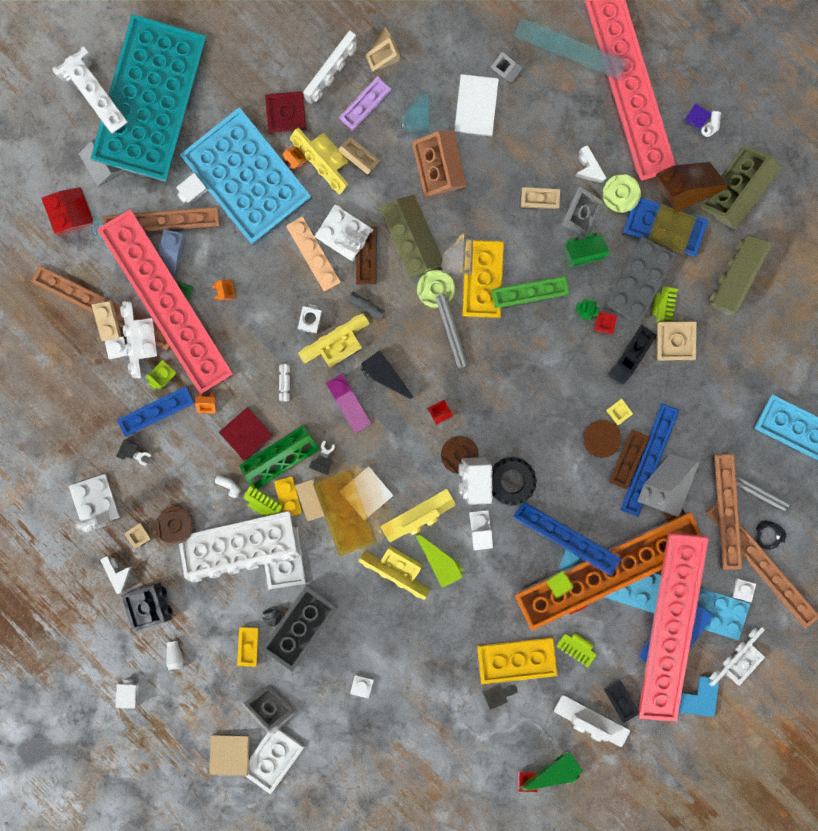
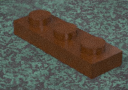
[356,226,377,285]
[608,429,649,489]

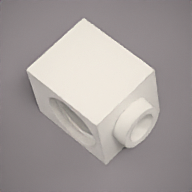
[176,173,208,205]
[298,304,323,334]
[115,679,139,709]

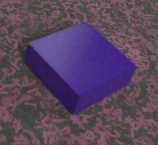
[685,103,711,130]

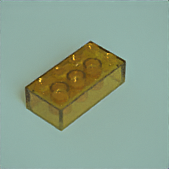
[313,470,377,557]

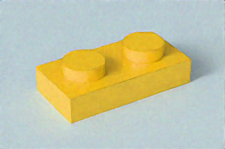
[274,476,302,516]
[237,627,259,667]

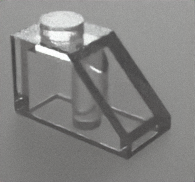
[441,234,473,275]

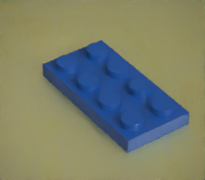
[623,198,708,257]

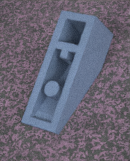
[158,229,185,280]

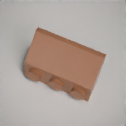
[412,130,467,197]

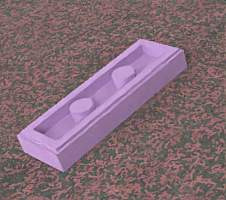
[339,76,392,131]

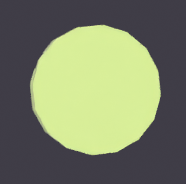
[603,174,641,213]
[417,270,455,308]

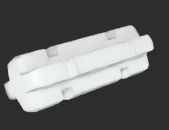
[279,364,290,401]

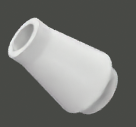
[166,641,185,670]

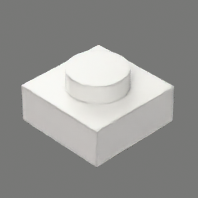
[105,337,128,360]
[731,578,756,602]
[350,674,374,699]

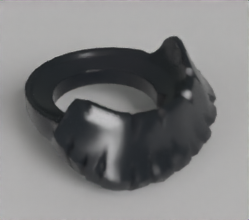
[756,520,786,550]

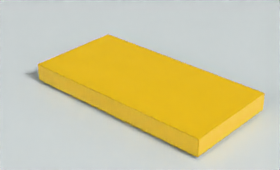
[462,240,504,318]
[477,637,558,684]

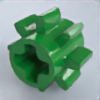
[575,299,600,321]

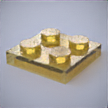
[647,204,697,254]

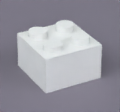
[459,457,492,504]

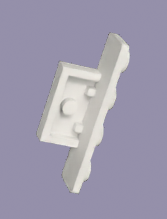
[120,301,157,378]
[709,627,765,686]
[554,695,630,747]

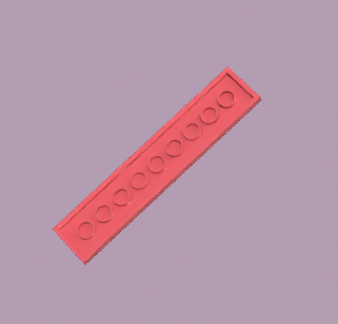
[584,0,676,182]
[97,209,233,394]
[638,532,708,722]

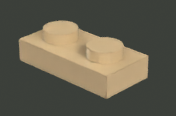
[338,137,380,175]
[521,187,560,209]
[92,300,121,341]

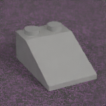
[637,453,699,517]

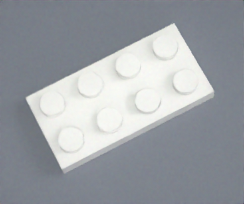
[303,30,357,105]

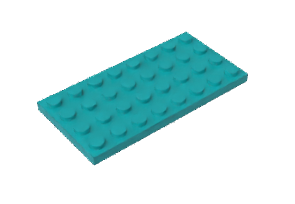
[90,14,206,182]

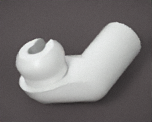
[701,111,721,137]
[215,475,241,498]

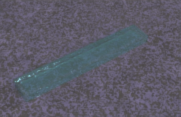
[514,18,627,80]

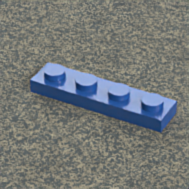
[117,386,195,437]

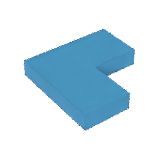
[678,676,719,717]

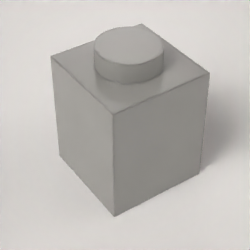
[491,52,523,82]

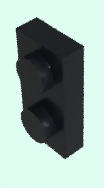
[603,680,639,723]

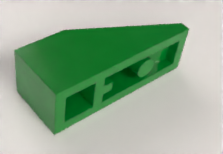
[520,752,583,791]

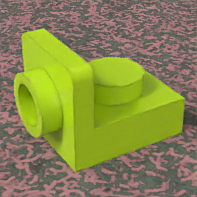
[145,360,177,390]

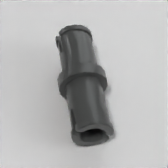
[347,291,385,321]

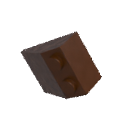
[656,162,728,213]

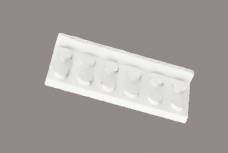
[179,511,300,582]

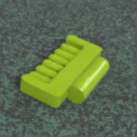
[651,286,678,324]
[244,484,283,517]
[556,632,596,667]

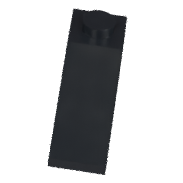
[608,325,657,385]
[360,350,413,400]

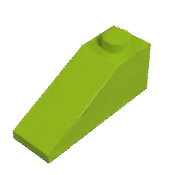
[416,534,464,588]

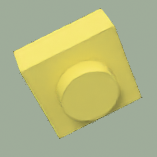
[606,399,633,426]

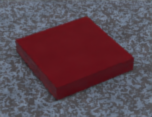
[265,91,307,134]
[219,407,273,461]

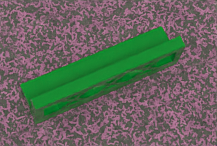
[239,425,319,489]

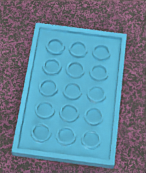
[180,107,311,244]

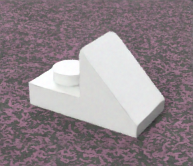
[576,145,606,183]
[469,510,493,550]
[100,555,132,594]

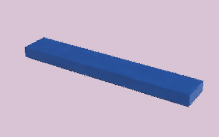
[620,403,680,517]
[513,502,621,576]

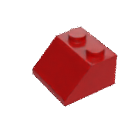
[41,187,95,237]

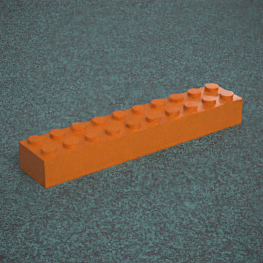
[514,512,708,631]

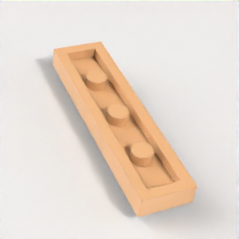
[286,216,341,292]

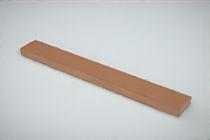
[31,265,170,350]
[705,502,818,629]

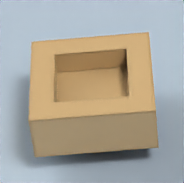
[124,523,152,550]

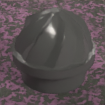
[262,607,281,627]

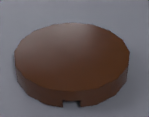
[583,420,621,458]
[441,436,479,474]
[155,506,194,545]

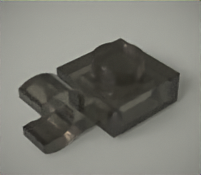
[483,684,518,710]

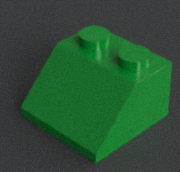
[563,233,610,268]

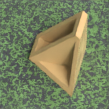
[365,26,400,72]

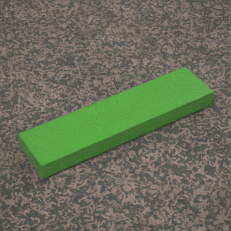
[491,276,570,309]

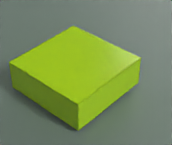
[546,571,573,598]

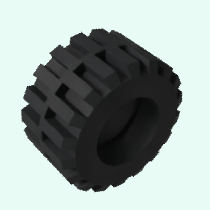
[491,457,537,506]

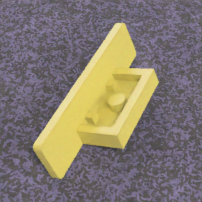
[290,128,348,195]
[298,313,369,368]
[381,489,456,542]
[359,546,430,600]

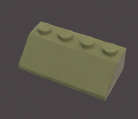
[699,145,781,229]
[379,195,445,280]
[709,236,772,316]

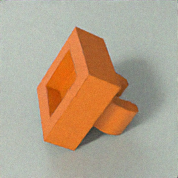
[282,146,307,171]
[212,279,236,300]
[195,392,217,414]

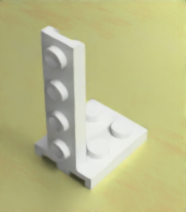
[52,46,128,134]
[314,205,374,262]
[69,474,120,532]

